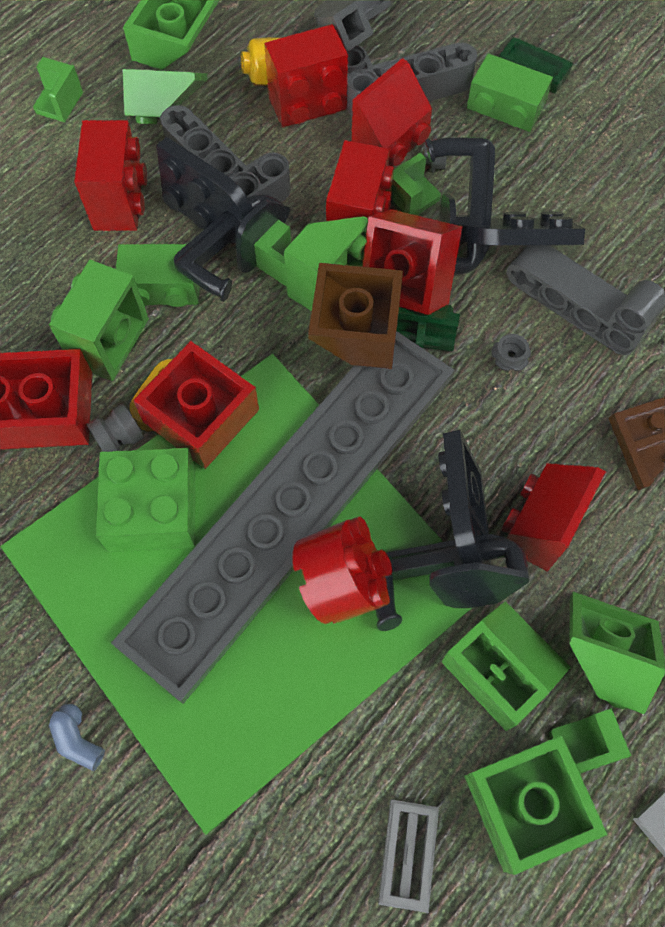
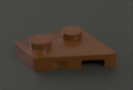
[608,397,665,491]

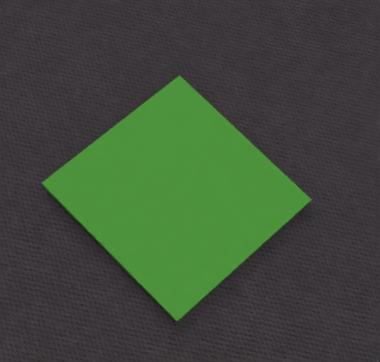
[0,354,474,835]

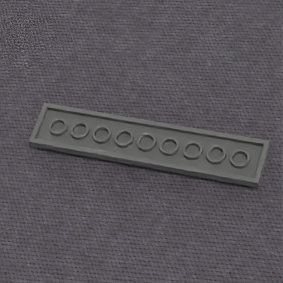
[111,331,454,704]

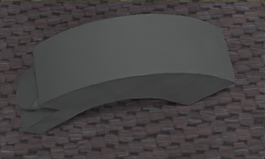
[314,0,392,52]

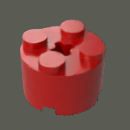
[292,516,392,624]

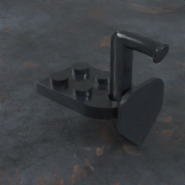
[156,137,291,302]
[425,137,585,275]
[376,430,530,631]

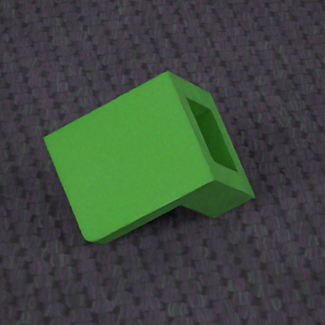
[33,57,83,122]
[386,153,441,215]
[254,220,291,287]
[549,708,631,773]

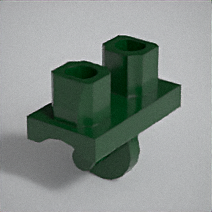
[396,305,460,352]

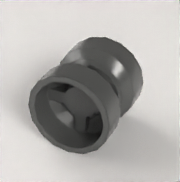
[86,403,144,452]

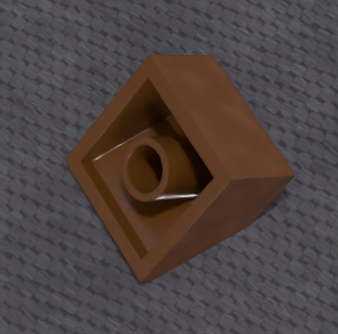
[308,263,403,369]

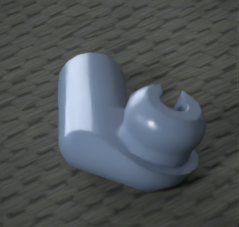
[49,704,105,771]

